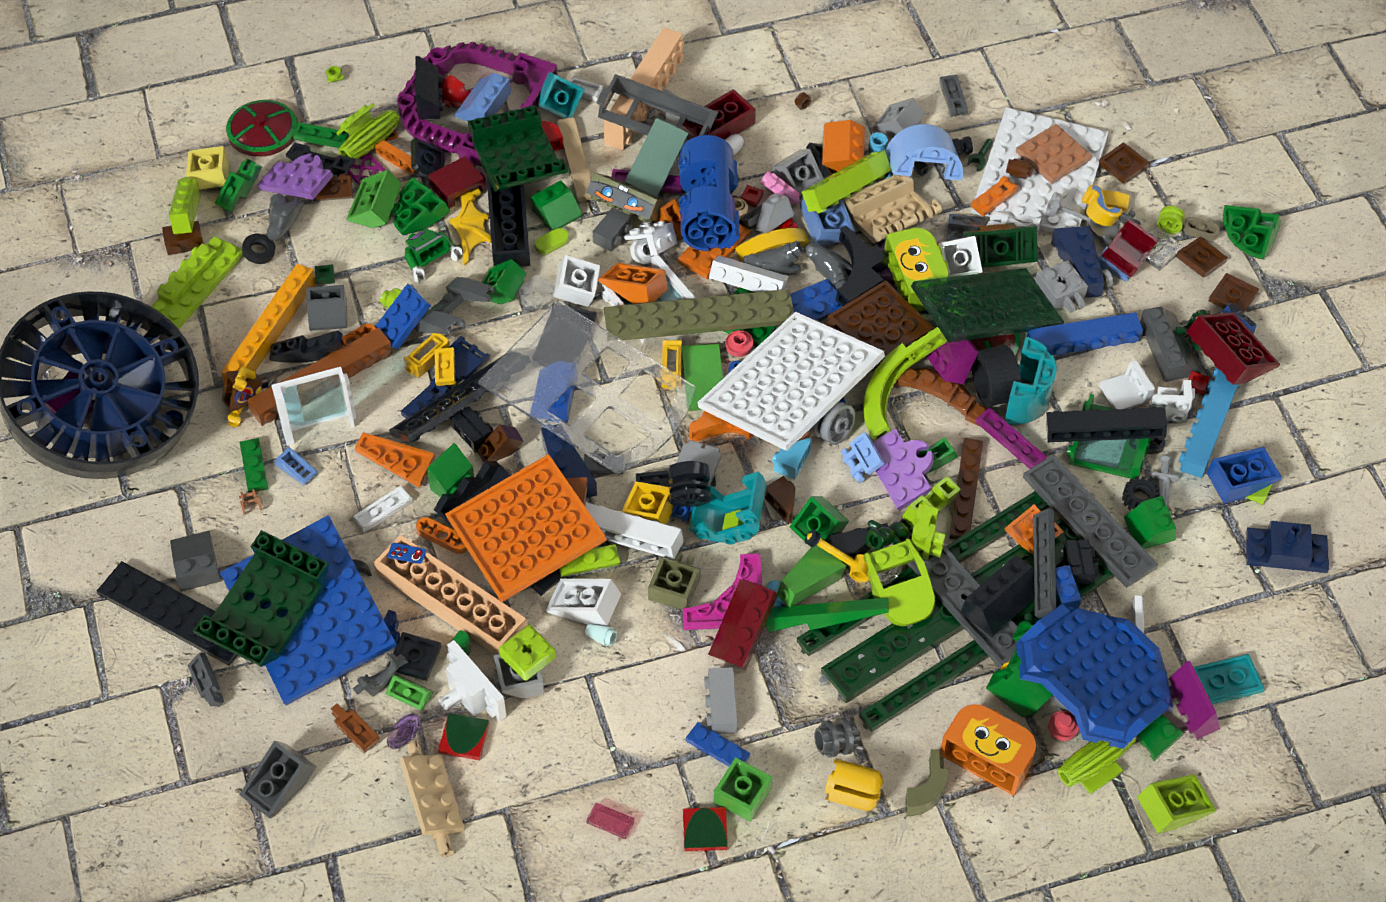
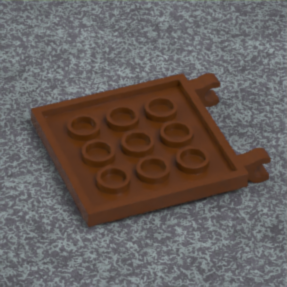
[823,280,934,369]

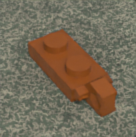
[331,703,380,753]

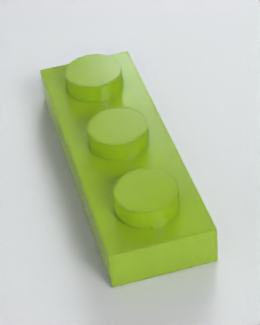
[559,544,620,577]

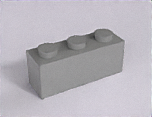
[704,667,737,734]

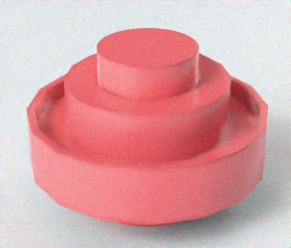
[725,330,753,357]
[1048,711,1079,741]

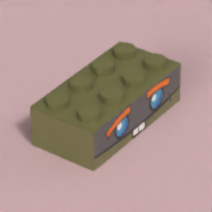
[586,173,669,223]

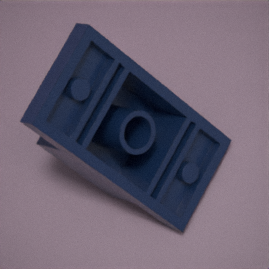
[1246,521,1329,573]

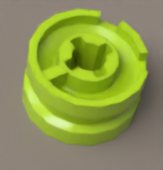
[1157,206,1185,234]

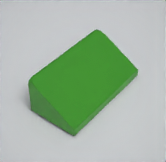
[385,675,434,711]

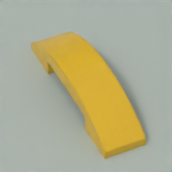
[735,228,810,262]

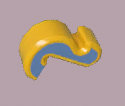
[1082,185,1122,226]

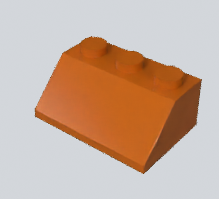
[822,120,865,172]

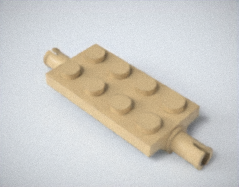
[400,740,464,857]

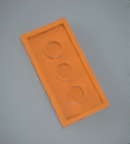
[678,224,751,280]

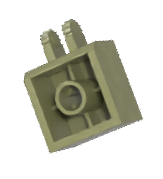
[648,552,700,610]

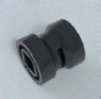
[952,136,973,156]

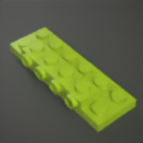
[151,236,244,329]

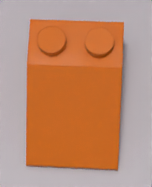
[598,262,668,304]

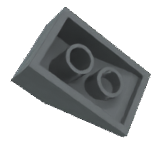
[170,531,221,591]
[239,740,317,819]

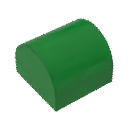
[451,630,471,656]

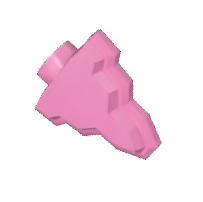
[760,171,800,205]

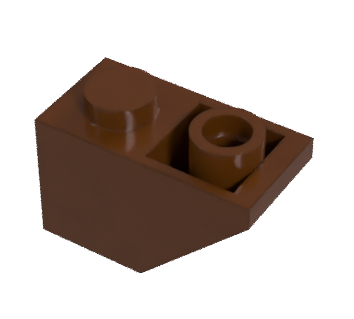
[476,424,524,463]

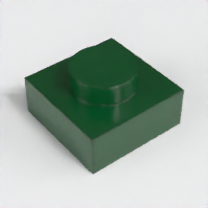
[315,264,335,285]

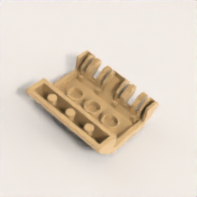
[843,175,942,243]

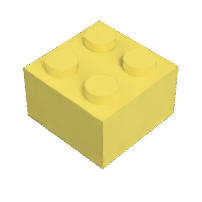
[186,146,229,190]

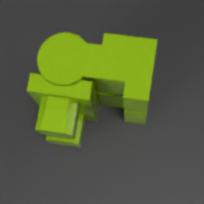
[911,504,946,560]

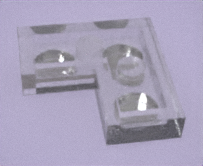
[1146,227,1184,271]

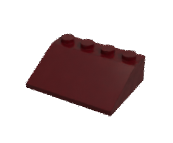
[1187,312,1281,385]

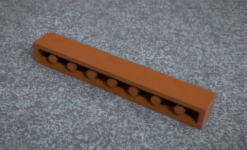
[247,327,392,426]

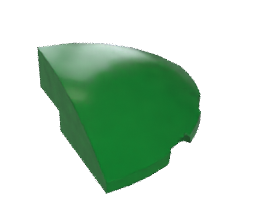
[392,177,450,236]
[1223,205,1281,260]

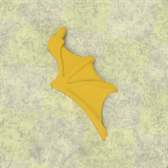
[449,188,491,265]

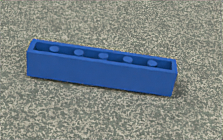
[1026,312,1143,355]

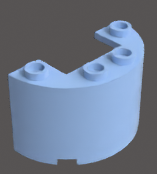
[885,124,963,181]

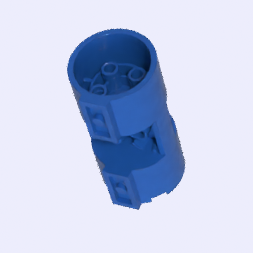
[678,135,740,251]

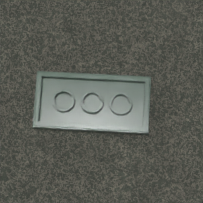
[625,118,689,197]

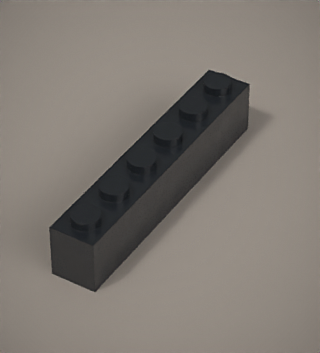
[1046,407,1167,443]

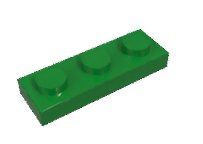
[293,122,349,148]
[240,438,268,493]

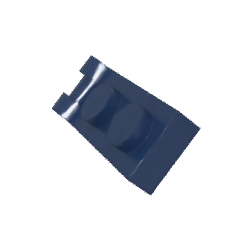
[401,378,452,418]

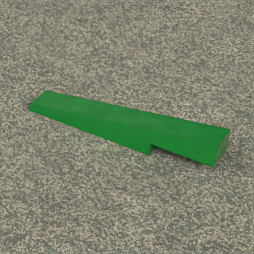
[765,598,890,632]

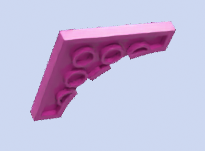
[683,553,763,630]

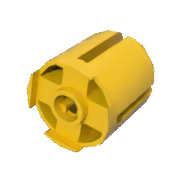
[825,758,884,811]

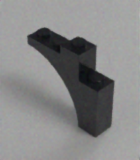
[836,225,888,307]

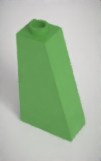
[777,545,846,607]

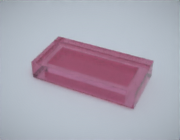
[586,803,635,840]

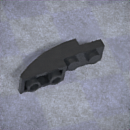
[269,330,343,363]

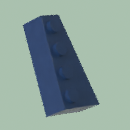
[1051,226,1105,298]
[541,424,597,498]

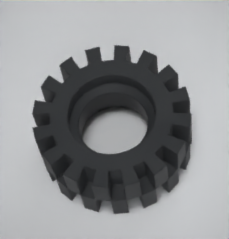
[1122,476,1160,511]

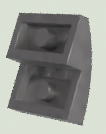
[946,214,985,241]

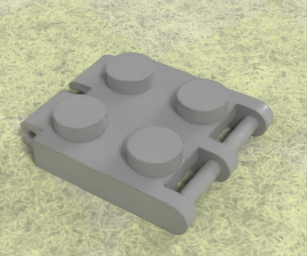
[676,440,721,485]

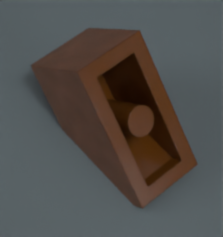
[765,476,796,525]

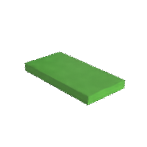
[682,344,723,411]

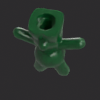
[865,519,913,552]

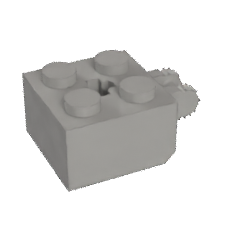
[1034,260,1088,313]

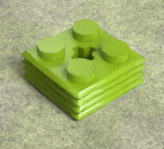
[498,624,556,681]

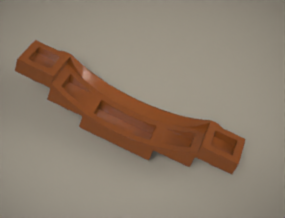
[893,367,988,426]

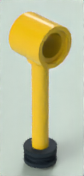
[805,529,869,583]

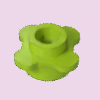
[325,66,344,83]

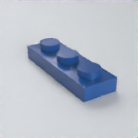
[686,722,751,767]

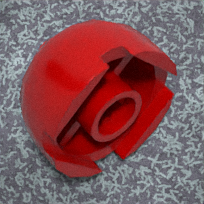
[439,74,471,108]

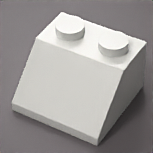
[939,236,983,280]

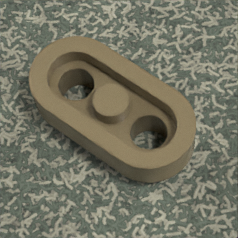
[1183,217,1220,241]

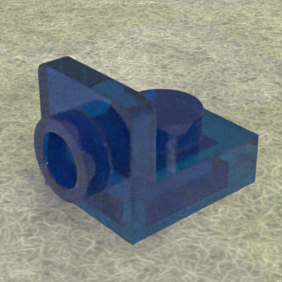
[384,610,400,644]

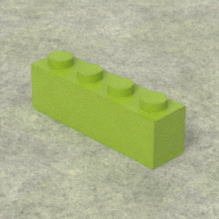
[169,177,201,234]

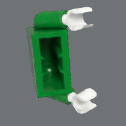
[404,229,462,283]

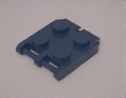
[448,336,491,383]

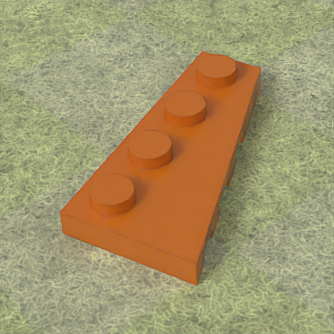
[355,432,435,488]

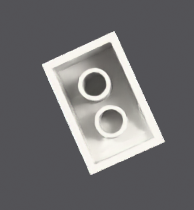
[546,579,621,626]

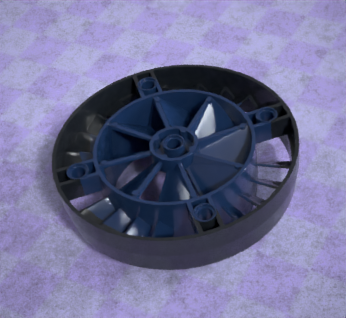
[0,291,199,479]

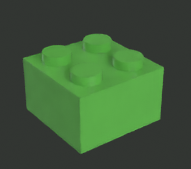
[713,757,773,822]

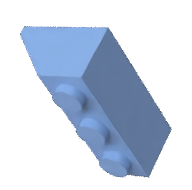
[455,73,511,121]
[800,198,855,246]

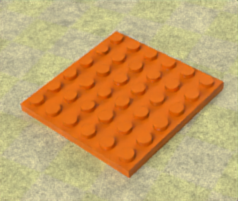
[445,454,607,602]

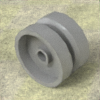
[808,401,855,445]

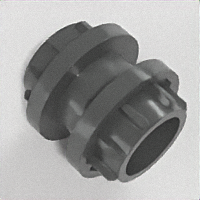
[814,717,859,758]

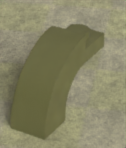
[905,749,949,817]

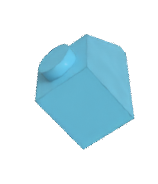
[772,438,812,479]

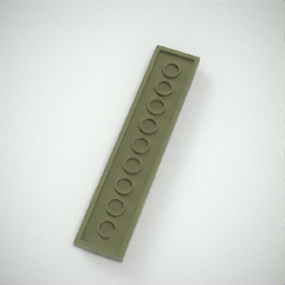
[604,289,795,342]

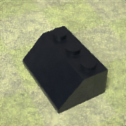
[415,56,443,120]

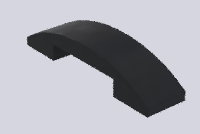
[285,142,355,175]

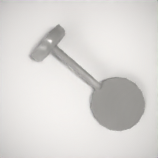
[1045,192,1118,239]

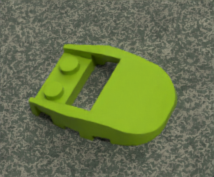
[864,539,935,626]

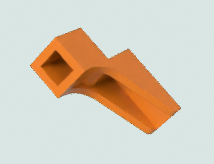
[689,411,754,441]

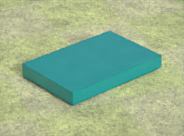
[1194,654,1265,705]

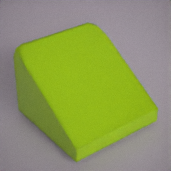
[1245,484,1273,505]

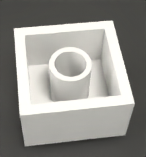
[553,255,600,307]

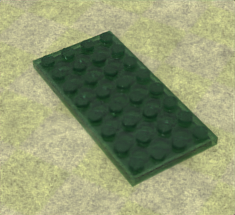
[911,268,1064,343]

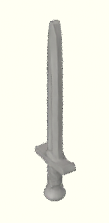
[1150,455,1179,508]

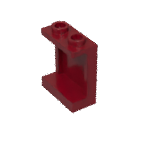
[429,156,486,209]
[1101,219,1158,277]

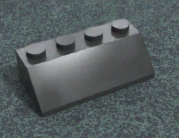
[1140,306,1201,382]

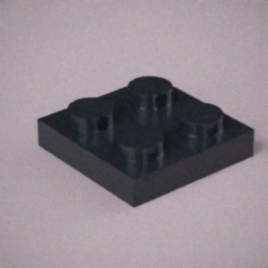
[411,137,445,176]
[387,632,442,681]

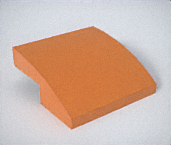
[1004,504,1063,555]

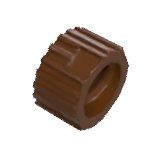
[794,92,811,110]

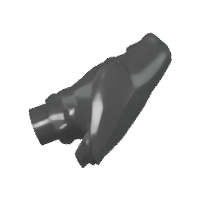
[267,194,303,241]
[743,241,804,275]
[804,242,852,291]

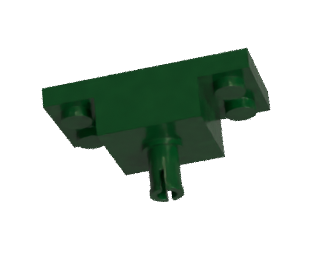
[963,223,1038,268]

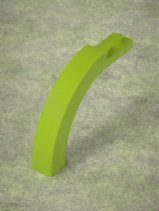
[864,327,948,441]

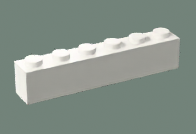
[585,502,684,560]

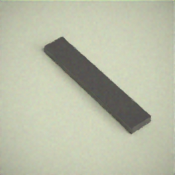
[1033,508,1056,619]

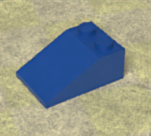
[1206,447,1282,503]

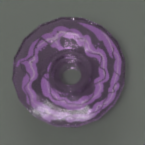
[387,713,420,750]

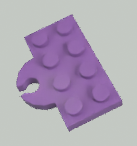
[257,154,334,199]
[873,428,934,511]

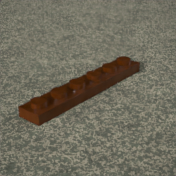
[949,438,983,539]

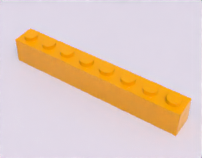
[221,263,316,382]

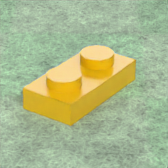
[435,347,455,386]

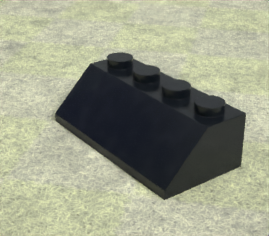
[961,555,1035,638]

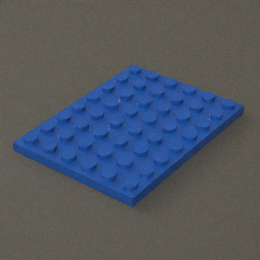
[220,515,397,706]

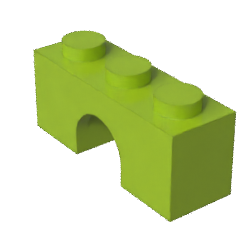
[902,476,961,528]

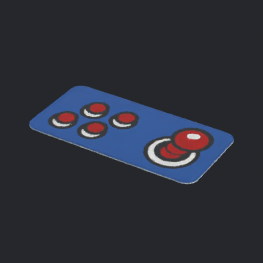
[387,543,426,564]

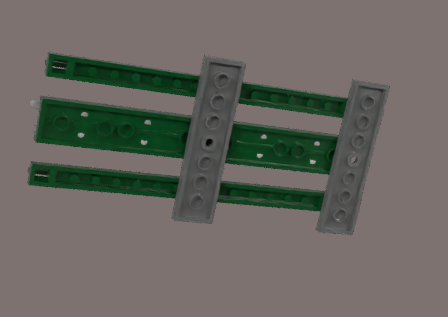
[796,455,1158,732]

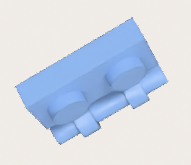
[841,432,885,483]

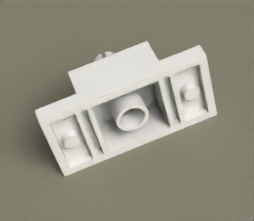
[439,640,506,722]

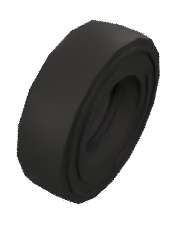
[242,233,275,264]

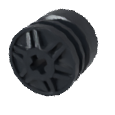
[668,461,711,507]

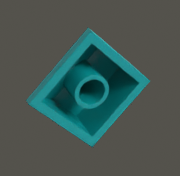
[539,72,585,118]

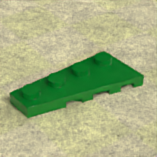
[1137,715,1183,762]

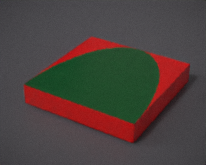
[438,713,490,761]
[683,807,728,851]

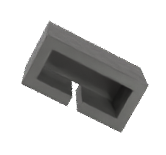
[593,208,632,252]

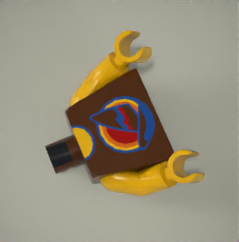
[222,367,269,428]

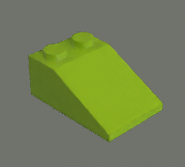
[1137,774,1217,834]

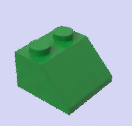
[531,180,582,231]
[481,259,527,305]
[427,443,474,497]
[789,496,849,547]
[1124,496,1176,549]

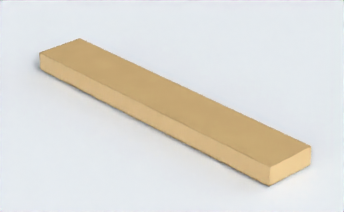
[557,117,593,202]

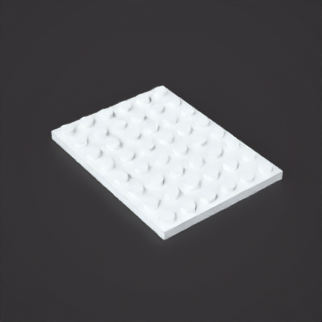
[971,107,1108,233]
[697,312,885,451]

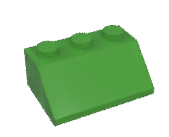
[346,170,402,228]

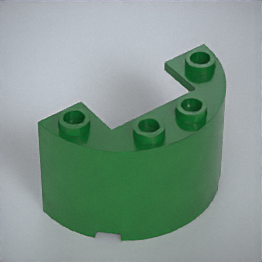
[986,621,1053,718]

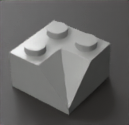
[493,651,544,699]

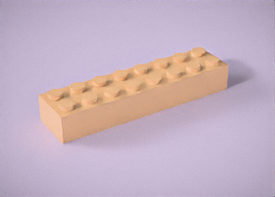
[604,27,684,151]
[374,535,527,655]

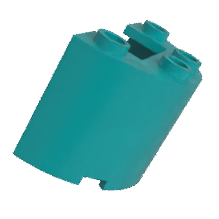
[1005,337,1057,425]
[689,471,767,545]

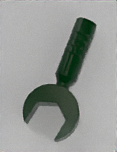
[967,139,993,172]

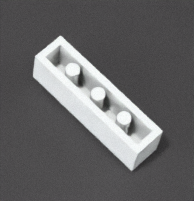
[709,256,788,292]

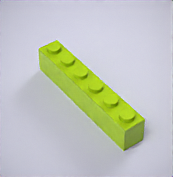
[801,150,892,213]

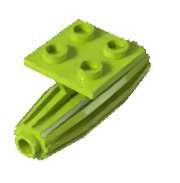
[336,103,400,160]
[1057,737,1136,794]

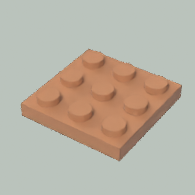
[1016,124,1092,184]

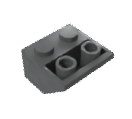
[306,285,347,331]

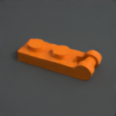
[971,176,1019,217]

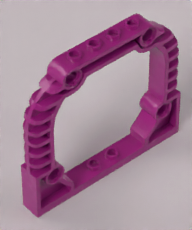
[397,42,558,167]

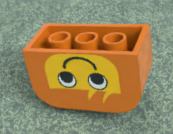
[940,704,1036,796]

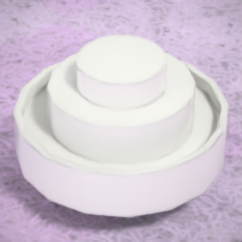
[631,238,656,265]

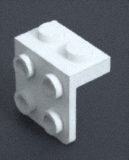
[624,221,677,255]
[1099,361,1155,409]
[1150,380,1195,422]

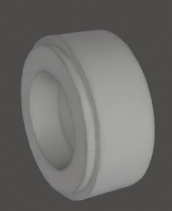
[1102,269,1113,288]

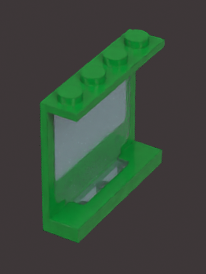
[1067,394,1152,480]

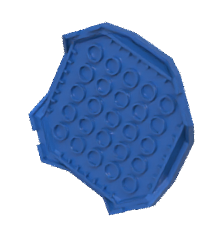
[1016,604,1173,749]

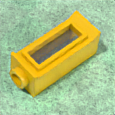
[404,333,450,378]
[662,340,682,389]

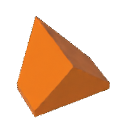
[659,199,683,239]

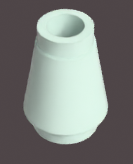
[585,624,617,647]

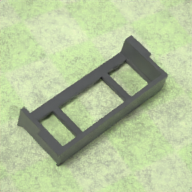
[596,74,718,144]

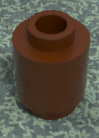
[1006,158,1033,179]

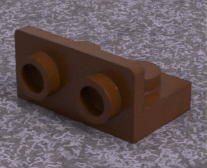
[316,174,353,201]

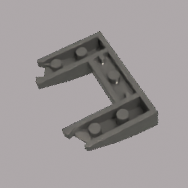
[415,277,495,335]

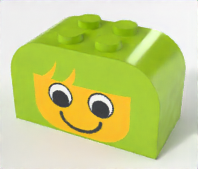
[884,228,949,312]

